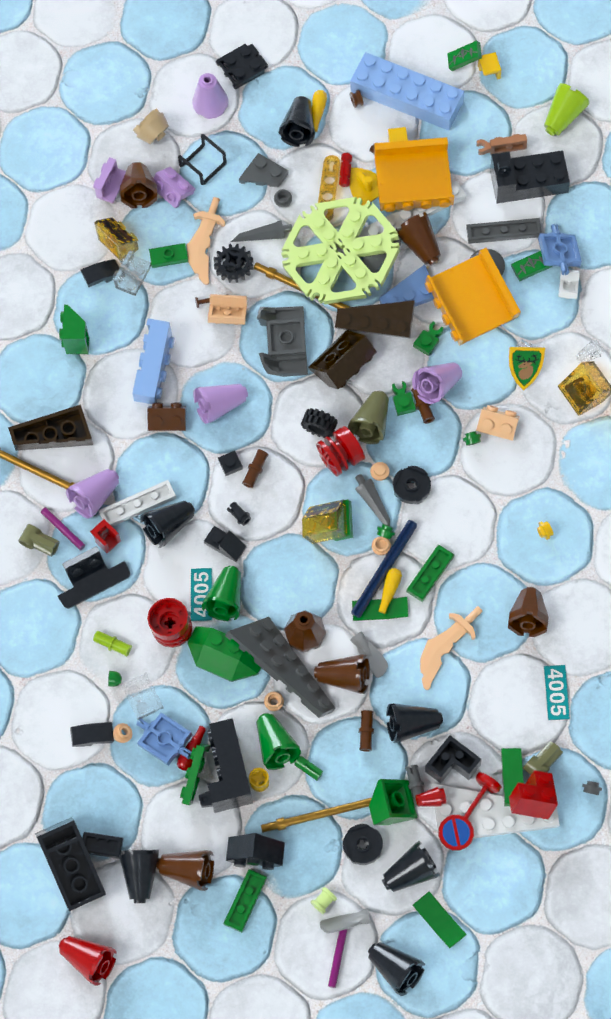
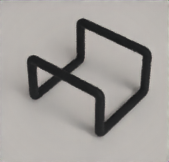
[178,134,227,185]

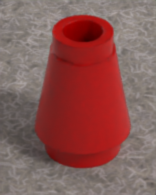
[415,787,446,807]

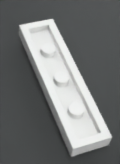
[98,480,176,527]

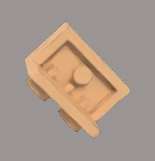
[208,294,247,325]
[476,405,520,441]

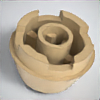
[133,108,169,144]

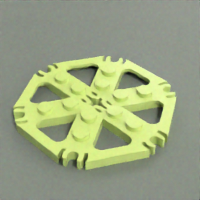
[281,197,400,305]

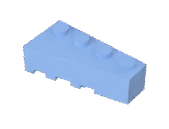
[132,318,175,404]

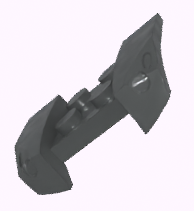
[257,306,308,377]

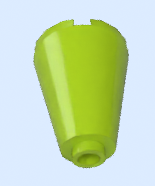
[544,83,589,136]

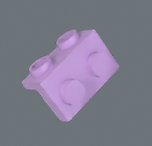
[93,157,126,203]
[154,167,195,208]

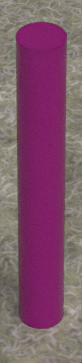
[41,507,85,550]
[328,929,348,988]

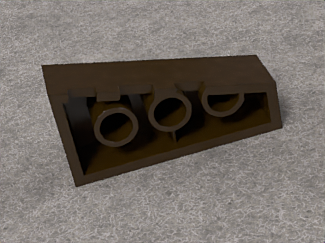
[335,300,415,339]
[8,404,93,451]

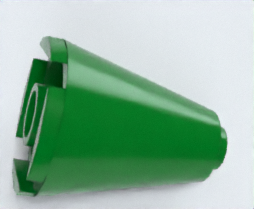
[202,566,241,621]
[256,713,301,770]

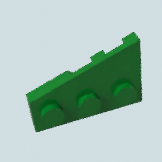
[180,744,210,805]

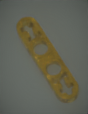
[317,155,340,221]

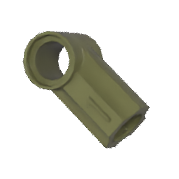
[18,524,60,557]
[523,741,563,775]

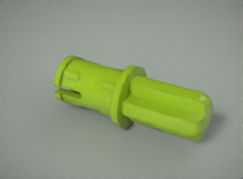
[93,631,132,657]

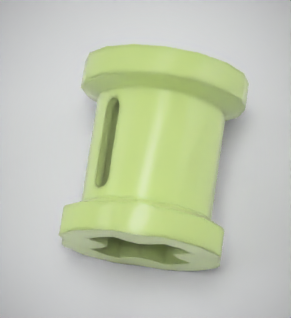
[310,887,337,914]

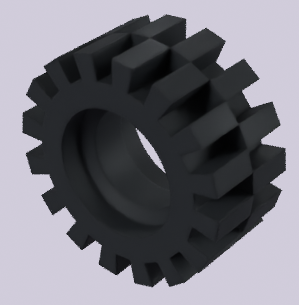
[301,408,338,438]

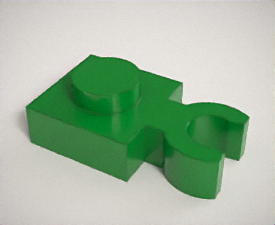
[413,321,443,356]
[392,381,416,416]

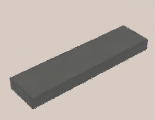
[466,218,542,244]

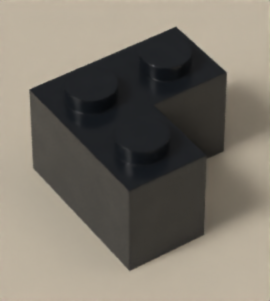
[425,735,482,783]
[226,833,285,870]

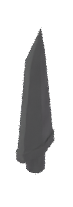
[231,220,292,242]
[355,474,390,526]

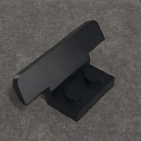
[57,546,130,609]

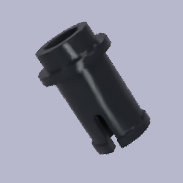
[227,502,251,526]

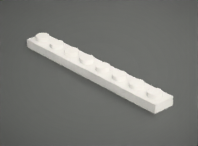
[330,181,466,256]

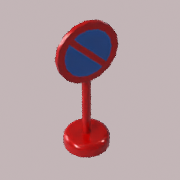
[438,772,502,851]

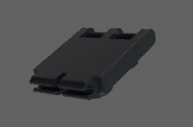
[215,43,268,89]

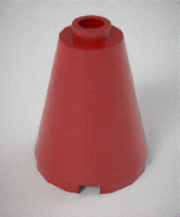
[59,936,117,986]

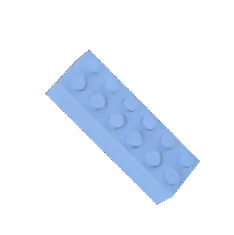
[350,52,464,131]

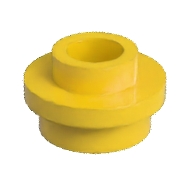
[537,521,554,540]

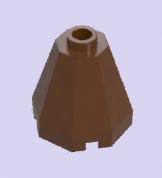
[120,162,158,208]
[508,587,549,637]
[284,610,326,653]

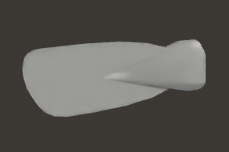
[350,631,388,678]
[320,908,371,933]

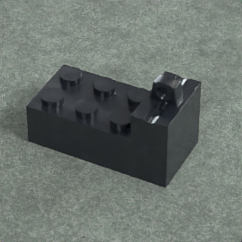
[490,150,570,204]
[199,718,253,813]
[35,817,106,911]

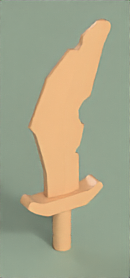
[187,197,225,285]
[420,606,483,690]

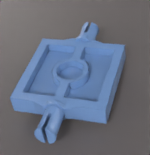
[538,224,582,275]
[136,713,192,766]

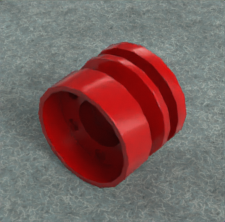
[316,426,365,477]
[147,598,193,648]

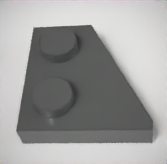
[239,153,289,187]

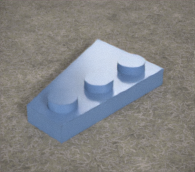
[379,264,434,307]

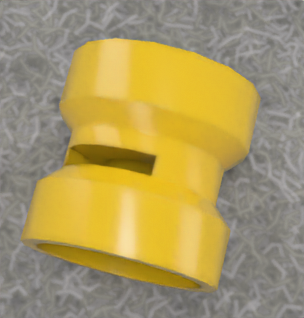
[249,768,269,792]

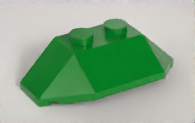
[187,626,261,682]

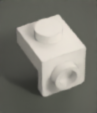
[558,270,580,299]

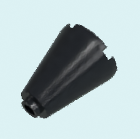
[278,96,315,147]
[140,501,195,548]
[386,703,443,743]
[382,841,440,892]
[119,850,159,903]
[368,942,425,996]

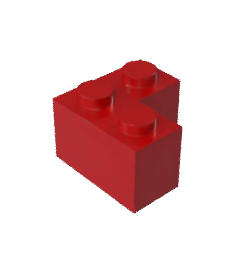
[509,770,558,819]

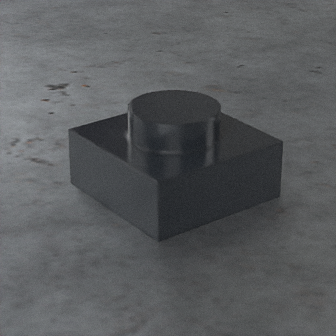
[218,451,243,476]

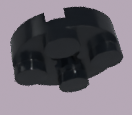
[393,466,431,504]
[343,824,383,865]

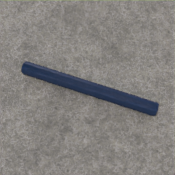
[351,520,417,618]

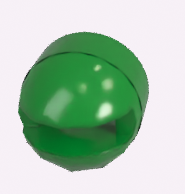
[108,671,122,687]

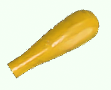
[312,90,327,132]
[379,568,402,614]

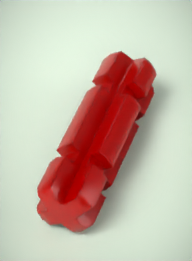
[339,152,352,187]

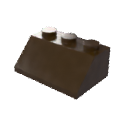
[308,330,377,389]

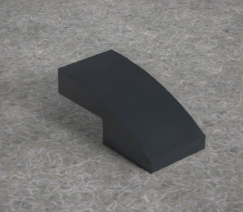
[80,259,123,287]
[70,722,114,747]

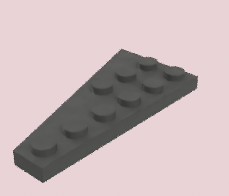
[225,617,336,718]

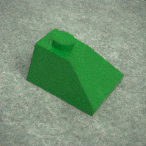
[369,779,417,825]

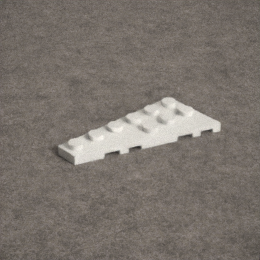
[431,783,560,843]

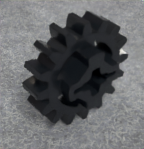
[214,244,254,283]

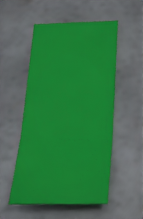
[352,597,408,621]
[413,891,467,948]

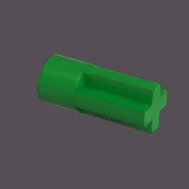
[294,756,323,781]

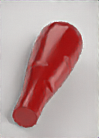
[177,726,207,771]

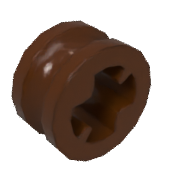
[349,90,364,108]

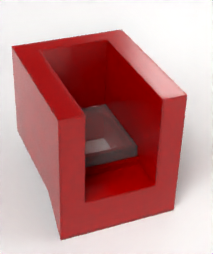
[90,519,121,554]

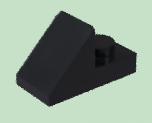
[204,526,247,562]

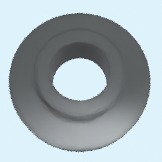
[274,189,292,207]
[582,781,602,795]

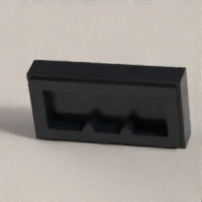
[82,832,124,859]

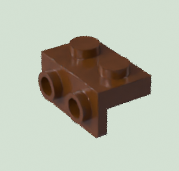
[147,402,186,431]

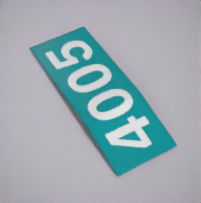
[191,568,212,621]
[544,665,570,720]

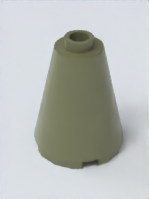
[348,391,389,444]

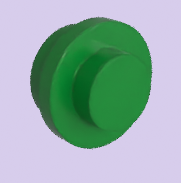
[463,431,482,446]
[377,524,395,539]

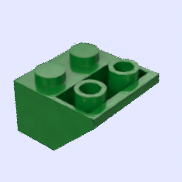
[59,305,90,354]

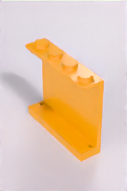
[374,137,454,212]
[424,248,521,346]

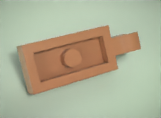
[476,134,527,155]

